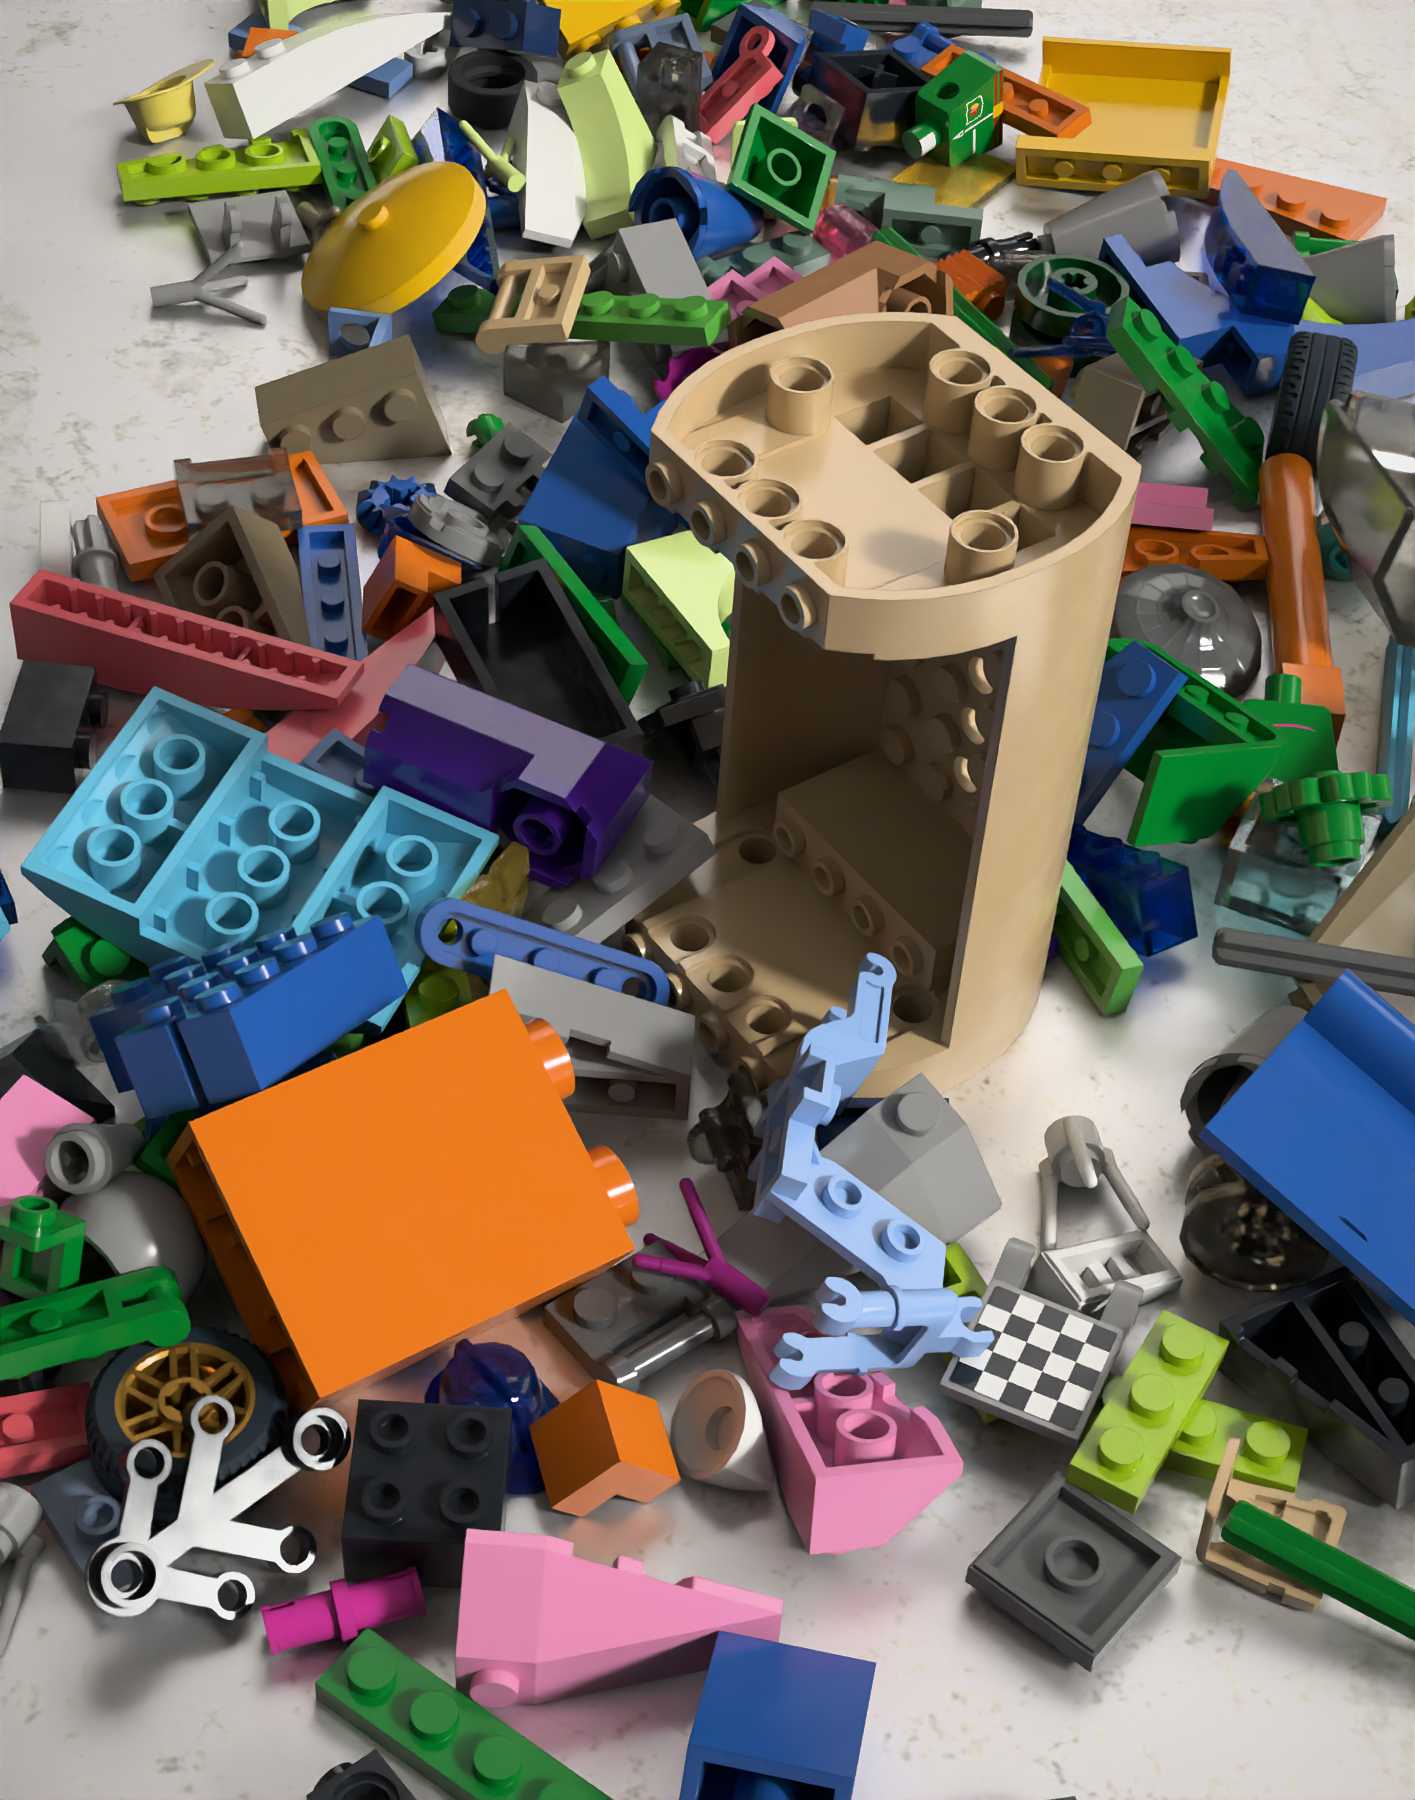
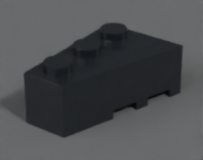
[1218,1266,1415,1510]

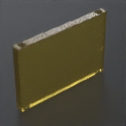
[892,153,1016,208]

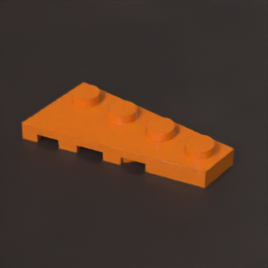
[1194,158,1387,241]

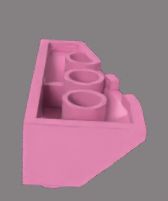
[733,1305,963,1555]
[455,1529,783,1708]

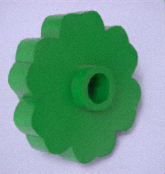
[1259,770,1393,868]

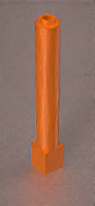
[1258,453,1346,748]

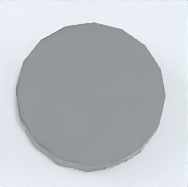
[408,494,513,568]

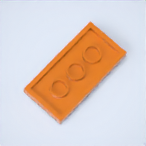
[96,450,349,582]

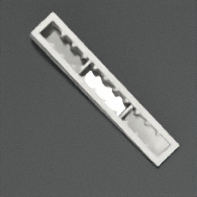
[203,12,452,139]

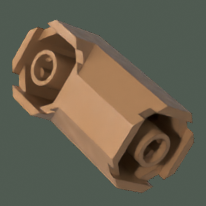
[727,240,954,350]

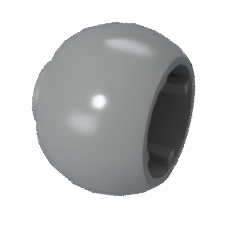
[59,1170,207,1305]

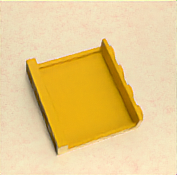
[1015,36,1232,199]

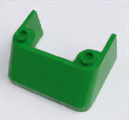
[1104,638,1287,847]

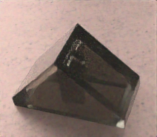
[503,341,610,424]

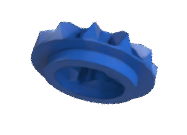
[356,475,444,540]

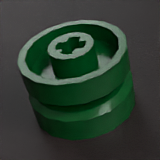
[1009,253,1130,379]

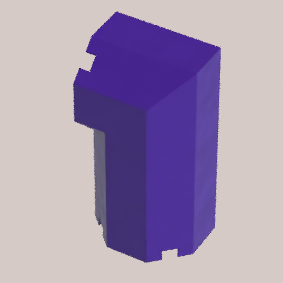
[363,664,654,889]

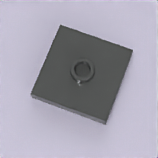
[965,1471,1182,1672]

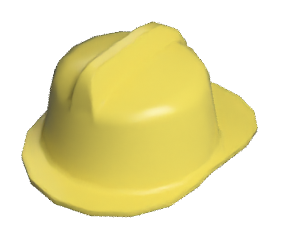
[113,59,215,144]

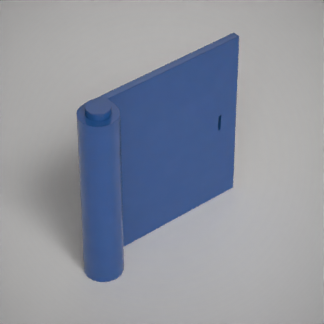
[1197,968,1415,1327]

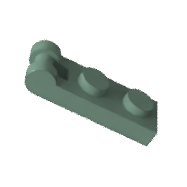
[696,230,832,287]

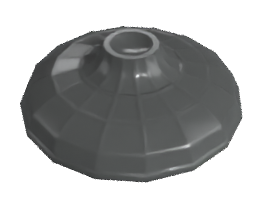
[1109,563,1262,698]

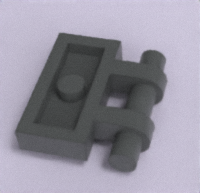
[443,422,553,536]

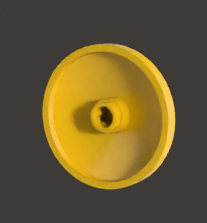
[301,161,486,326]

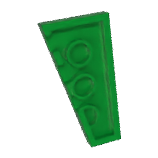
[1106,295,1265,512]

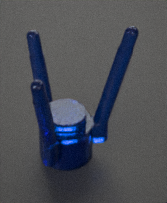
[1008,278,1117,358]

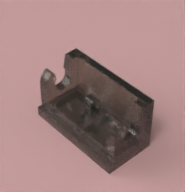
[636,42,703,144]

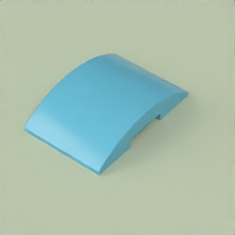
[20,686,500,1034]

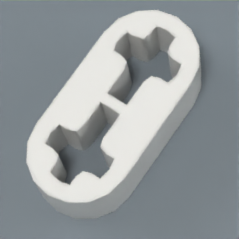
[404,25,460,80]
[40,499,74,579]

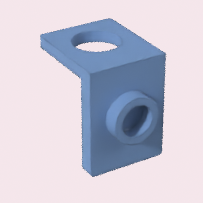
[328,307,392,357]

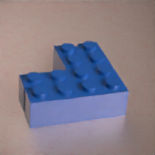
[88,912,409,1120]

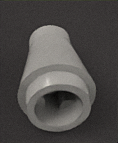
[45,1123,145,1195]

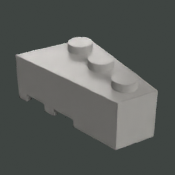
[604,218,729,380]
[489,954,695,1120]

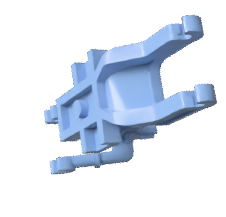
[747,952,995,1391]

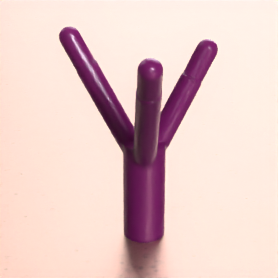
[631,1178,773,1319]

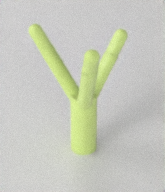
[459,120,526,192]

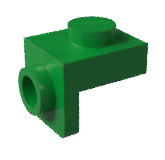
[42,916,150,1012]
[0,1195,86,1300]

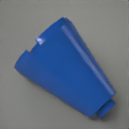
[628,166,764,262]

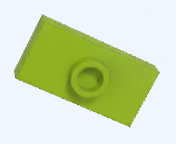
[366,114,419,184]

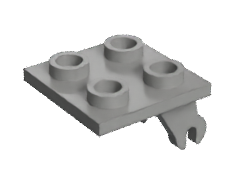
[188,190,311,267]

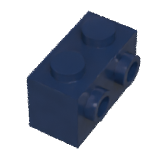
[449,0,561,57]

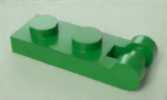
[0,1266,191,1381]

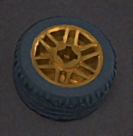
[85,1326,289,1529]

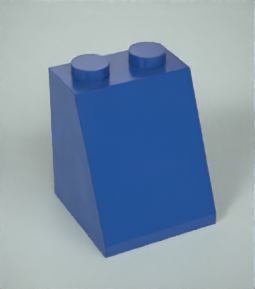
[518,407,679,600]
[679,1630,876,1800]

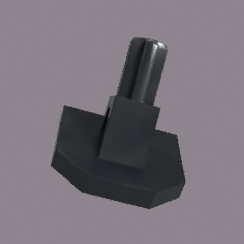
[637,679,726,792]

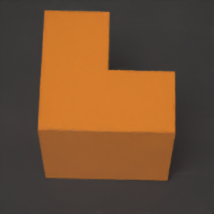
[362,535,461,642]
[528,1379,681,1517]

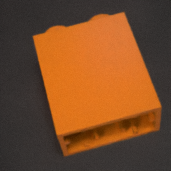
[166,988,639,1420]

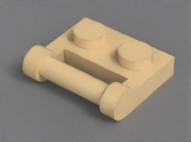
[475,254,591,355]

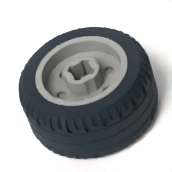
[1265,331,1358,478]

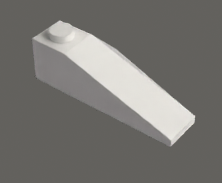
[508,80,586,248]

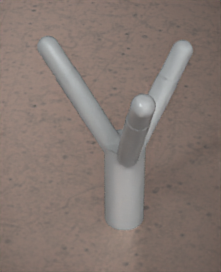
[150,242,267,325]

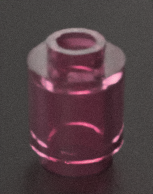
[813,203,879,260]

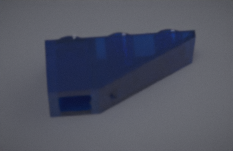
[1066,824,1198,958]

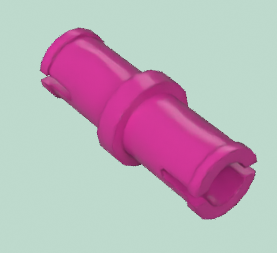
[261,1566,427,1656]

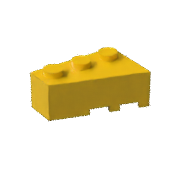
[539,0,681,62]

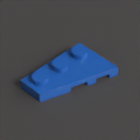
[1073,640,1188,827]

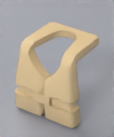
[1195,1436,1347,1612]

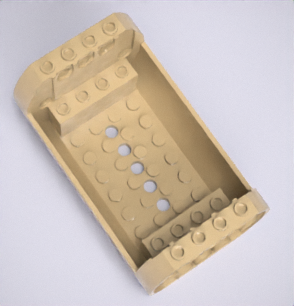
[622,312,1142,1107]

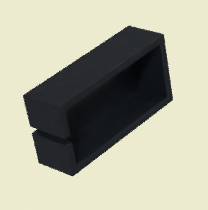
[433,558,644,757]

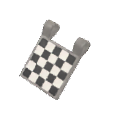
[938,1237,1144,1449]

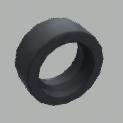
[448,50,538,128]

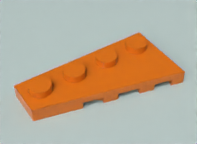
[1120,524,1269,582]

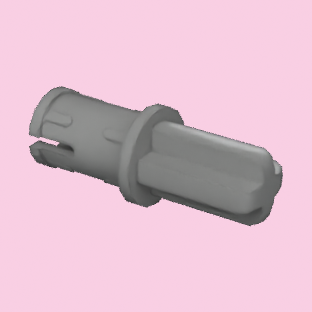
[72,515,119,592]

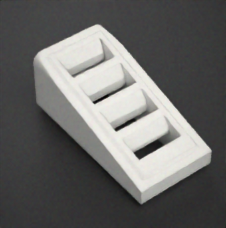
[1023,1230,1184,1321]

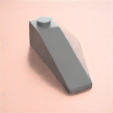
[698,1072,1002,1311]

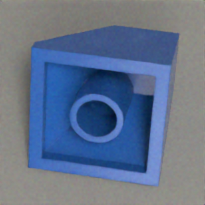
[711,3,807,120]

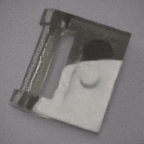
[173,447,303,542]

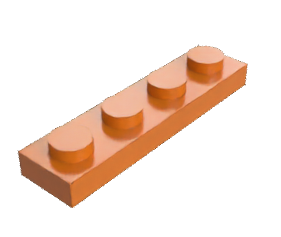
[920,44,1092,139]

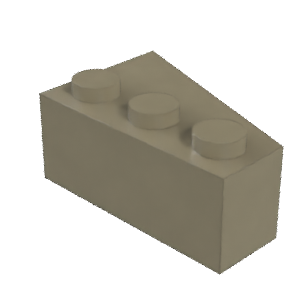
[255,334,452,464]
[1071,352,1204,462]

